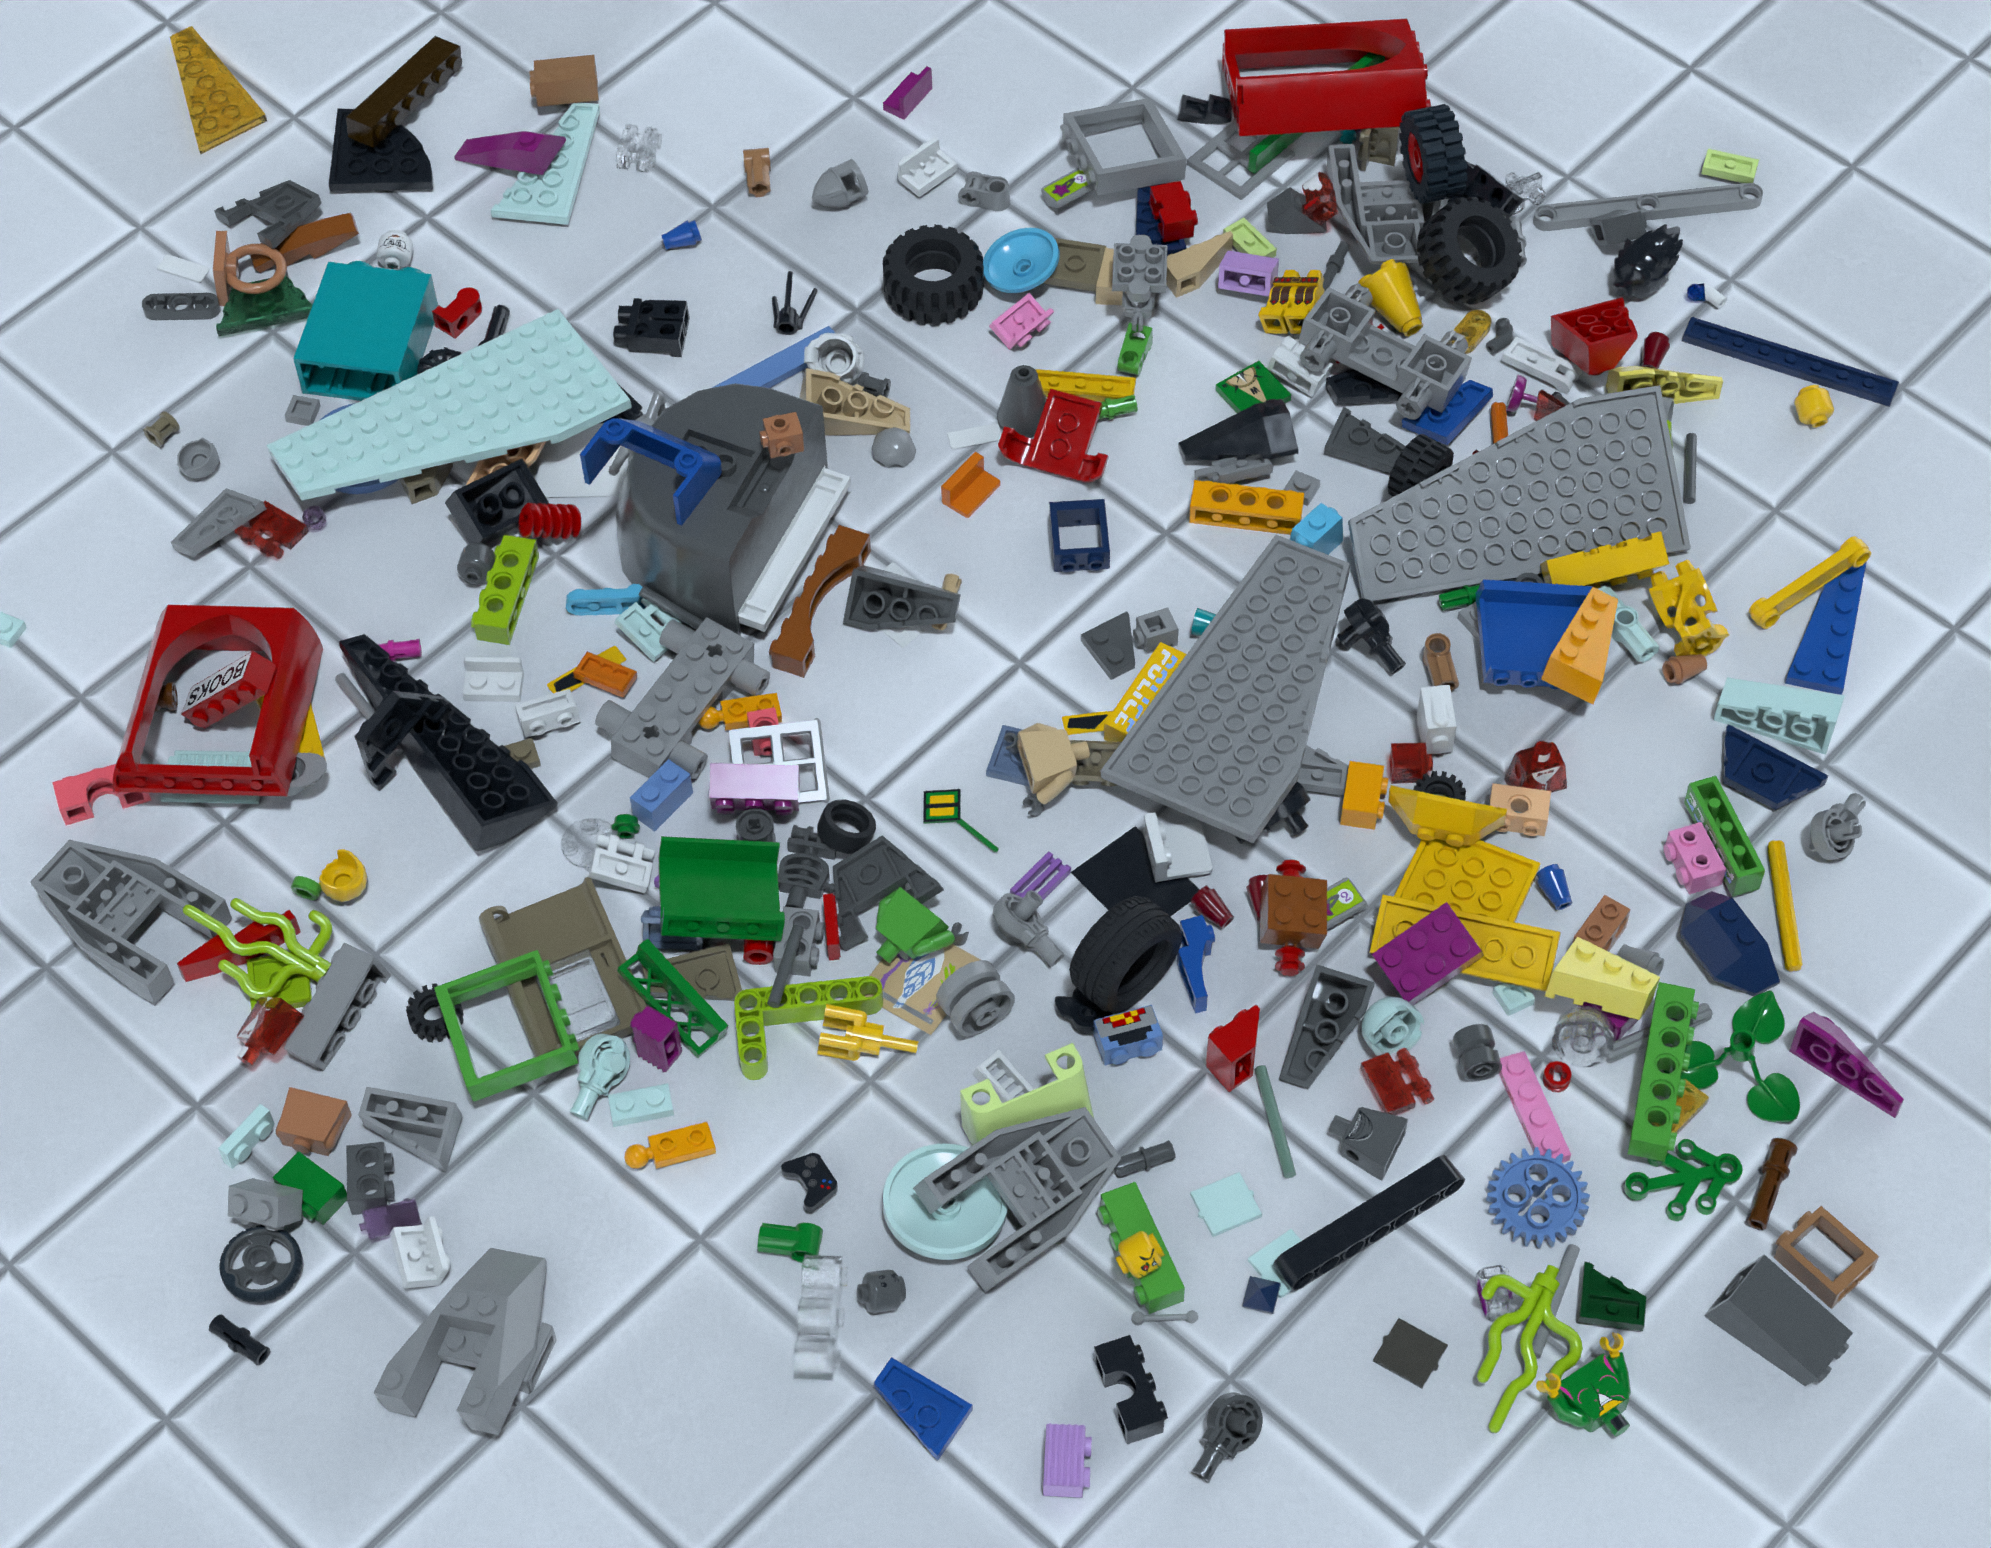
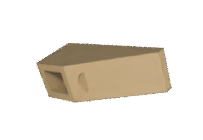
[1166,231,1233,298]

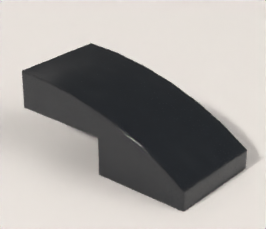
[1177,94,1233,124]

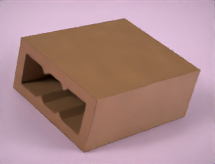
[529,55,599,107]

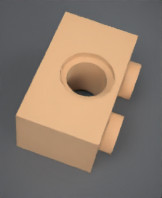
[1489,783,1551,836]

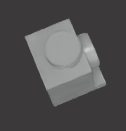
[1133,607,1179,652]

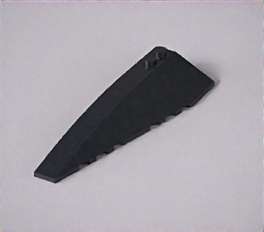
[339,634,558,852]

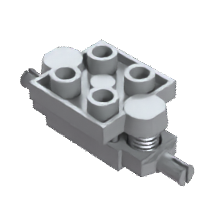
[1112,235,1167,332]

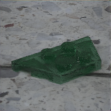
[216,275,313,337]

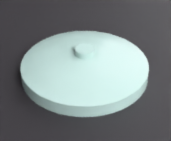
[883,1143,1008,1260]

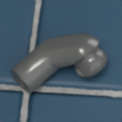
[1486,318,1513,354]

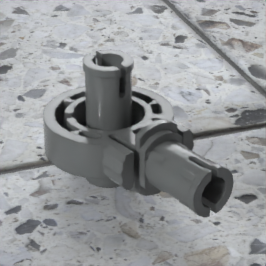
[1192,1392,1263,1482]

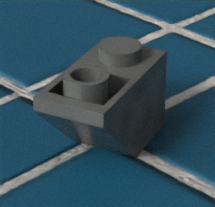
[1267,187,1327,234]
[1590,210,1647,245]

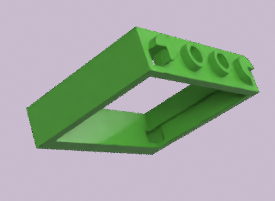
[434,950,580,1102]

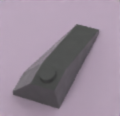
[843,565,961,630]

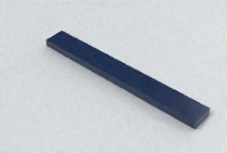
[1682,317,1899,407]

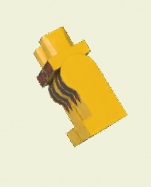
[1258,270,1325,334]

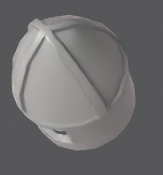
[812,159,869,208]

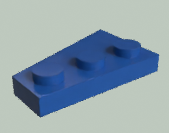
[1401,380,1493,445]
[874,1357,973,1461]

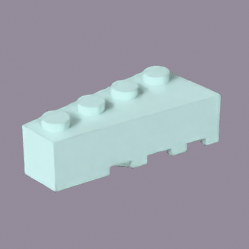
[1714,677,1845,755]

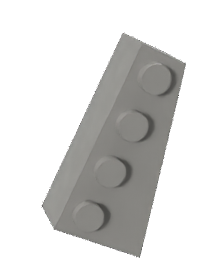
[284,943,391,1071]

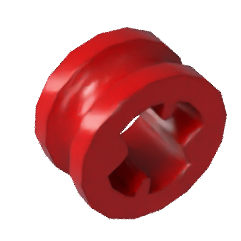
[1543,1061,1572,1093]

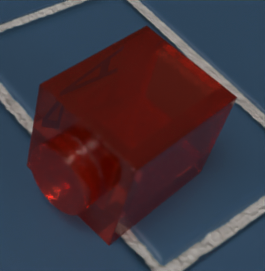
[1389,743,1433,784]

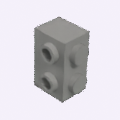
[227,1178,303,1231]

